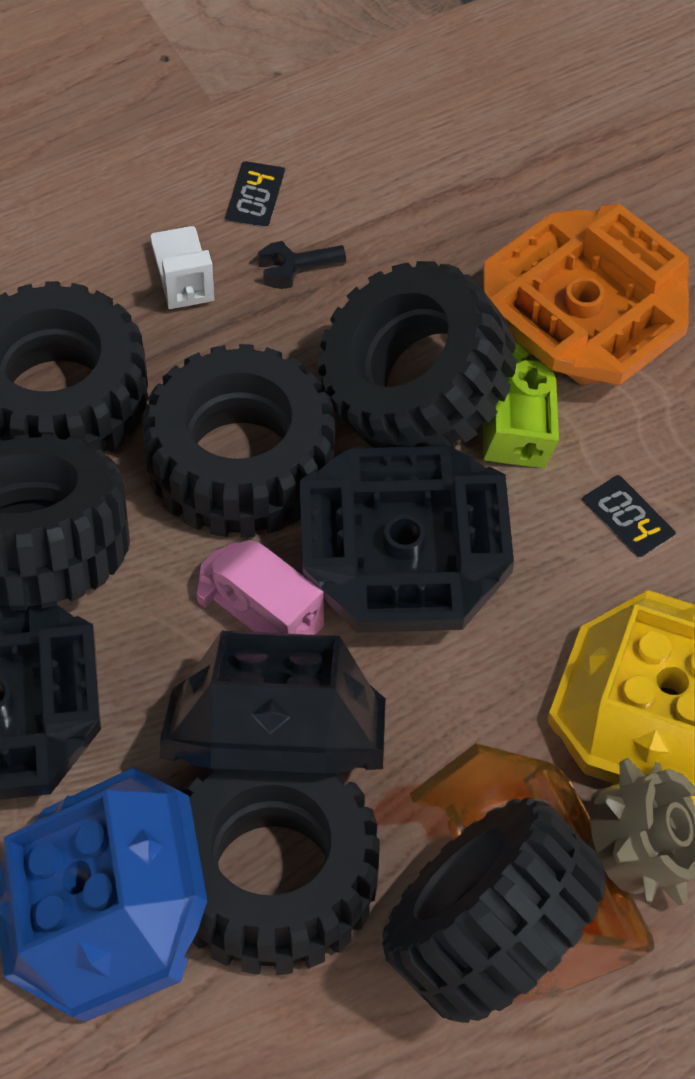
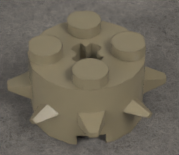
[587,758,695,906]

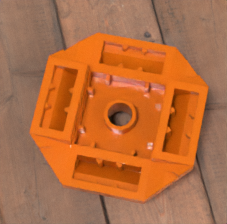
[483,203,689,386]

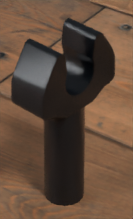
[258,241,346,289]

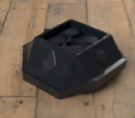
[300,446,514,633]
[0,605,101,800]
[160,630,386,774]

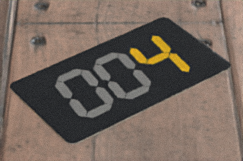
[225,161,286,227]
[582,475,676,558]

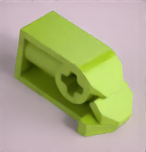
[482,342,559,469]

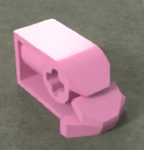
[197,540,324,635]

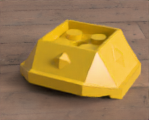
[547,590,695,805]

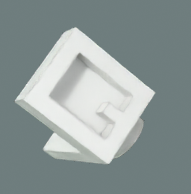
[151,226,215,309]

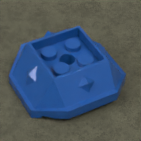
[0,767,207,1022]

